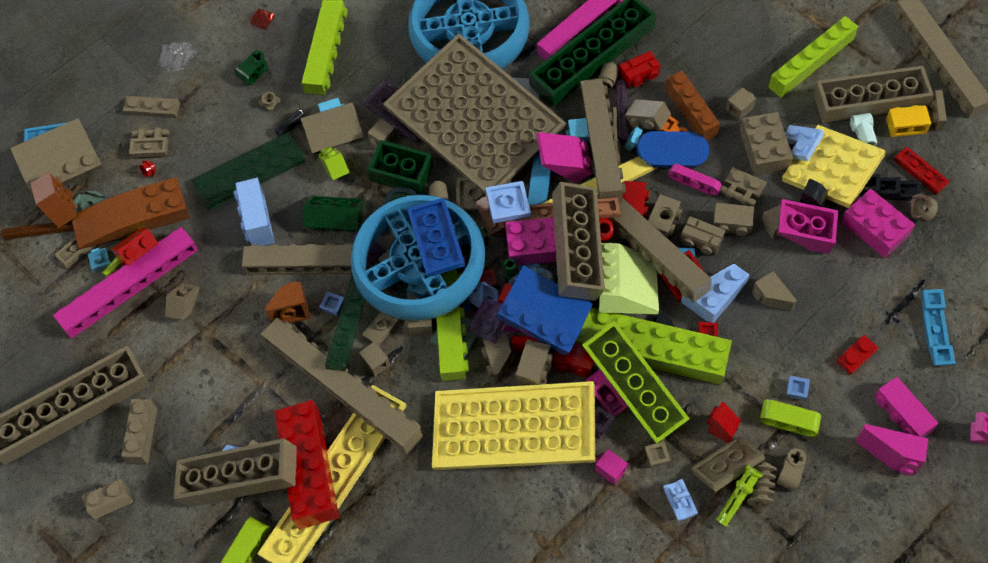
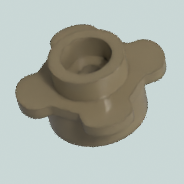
[259,92,280,111]

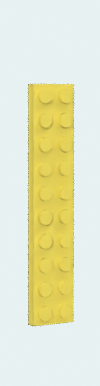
[257,385,406,563]

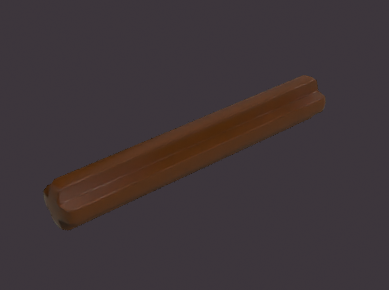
[1,220,74,239]

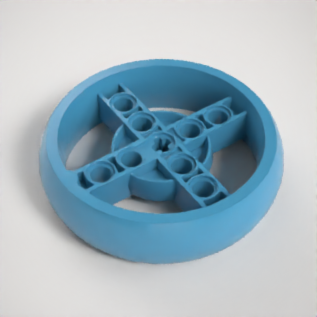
[408,0,530,69]
[351,195,485,321]

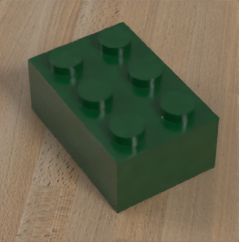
[367,140,433,195]

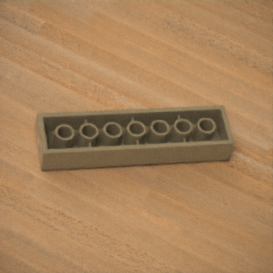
[0,345,150,465]

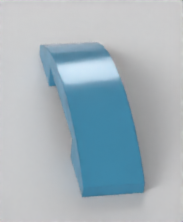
[922,289,956,366]

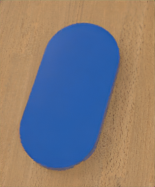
[637,131,709,168]

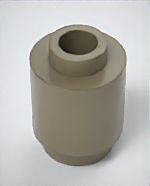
[598,62,620,90]
[428,181,449,201]

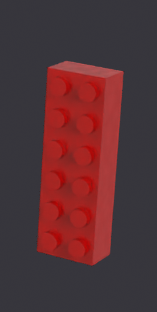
[274,400,339,530]

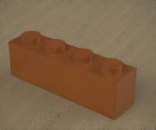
[665,71,720,141]

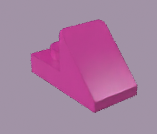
[970,412,988,444]

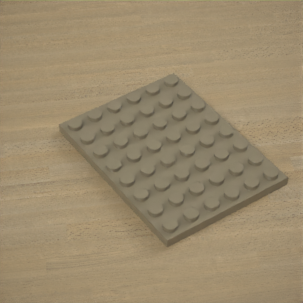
[383,34,566,195]

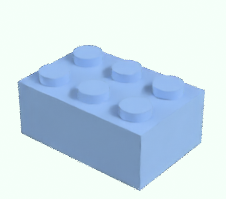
[234,178,275,246]

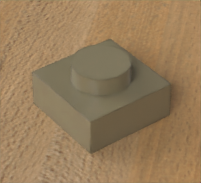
[644,442,671,468]

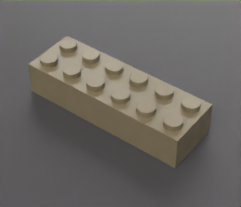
[813,66,934,123]
[552,182,605,301]
[174,438,297,507]

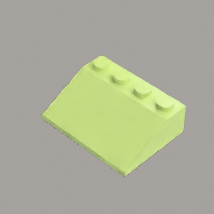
[599,243,659,314]

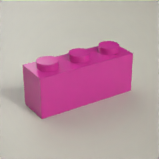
[874,377,939,437]

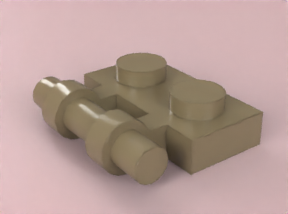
[129,127,169,158]
[720,167,767,206]

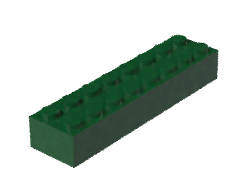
[529,0,656,107]

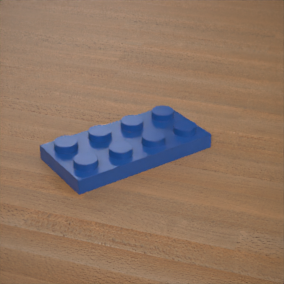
[407,198,465,277]

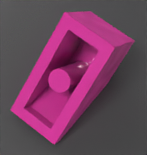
[585,369,629,418]

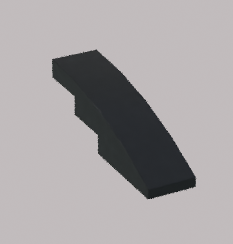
[859,174,921,200]

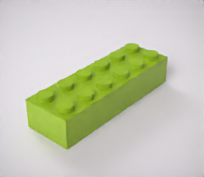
[583,320,690,443]

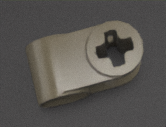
[776,448,806,491]

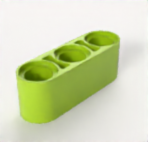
[759,400,822,437]
[221,517,270,563]

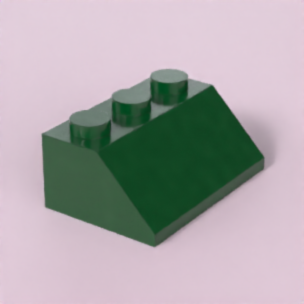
[303,195,365,232]

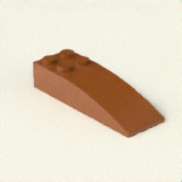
[72,177,189,249]

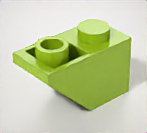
[318,147,350,180]

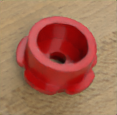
[139,160,156,177]

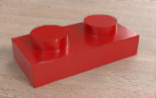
[836,335,879,375]

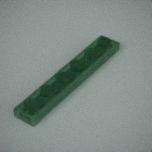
[325,276,366,371]

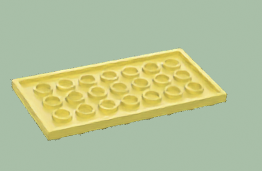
[432,381,595,470]

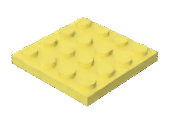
[782,125,886,208]

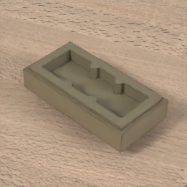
[362,312,401,346]

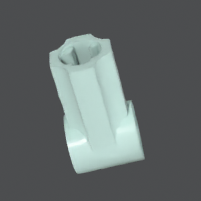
[850,113,877,146]

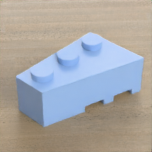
[681,264,749,322]

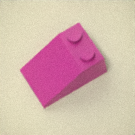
[536,132,593,183]
[778,199,838,254]
[855,424,928,476]

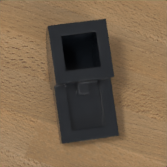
[799,178,828,207]

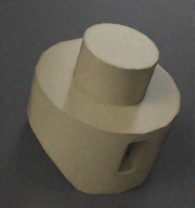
[911,194,938,222]

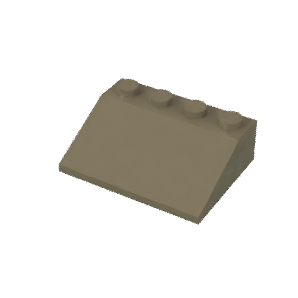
[10,118,103,197]

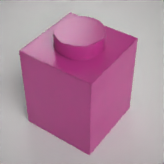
[595,449,628,486]

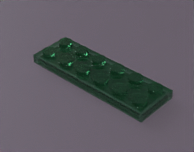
[192,132,306,210]

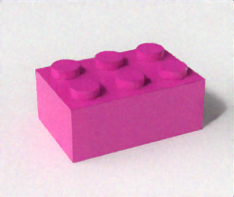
[841,189,915,258]
[505,217,556,266]

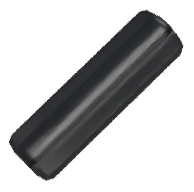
[274,109,305,138]

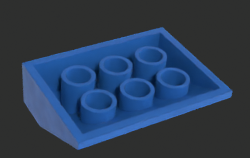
[495,265,592,356]

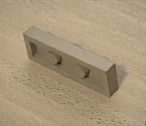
[123,96,180,118]

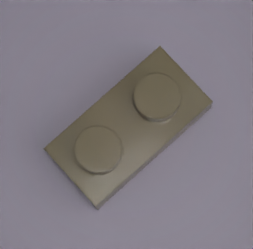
[929,90,947,131]

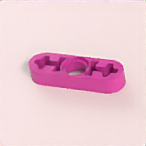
[668,164,722,196]

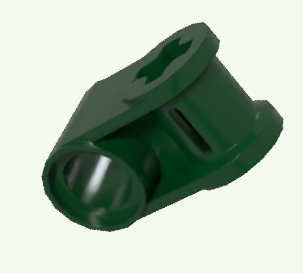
[235,51,268,85]

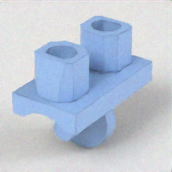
[663,479,698,522]

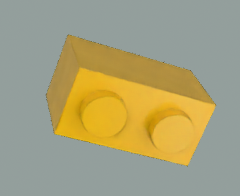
[886,105,931,137]

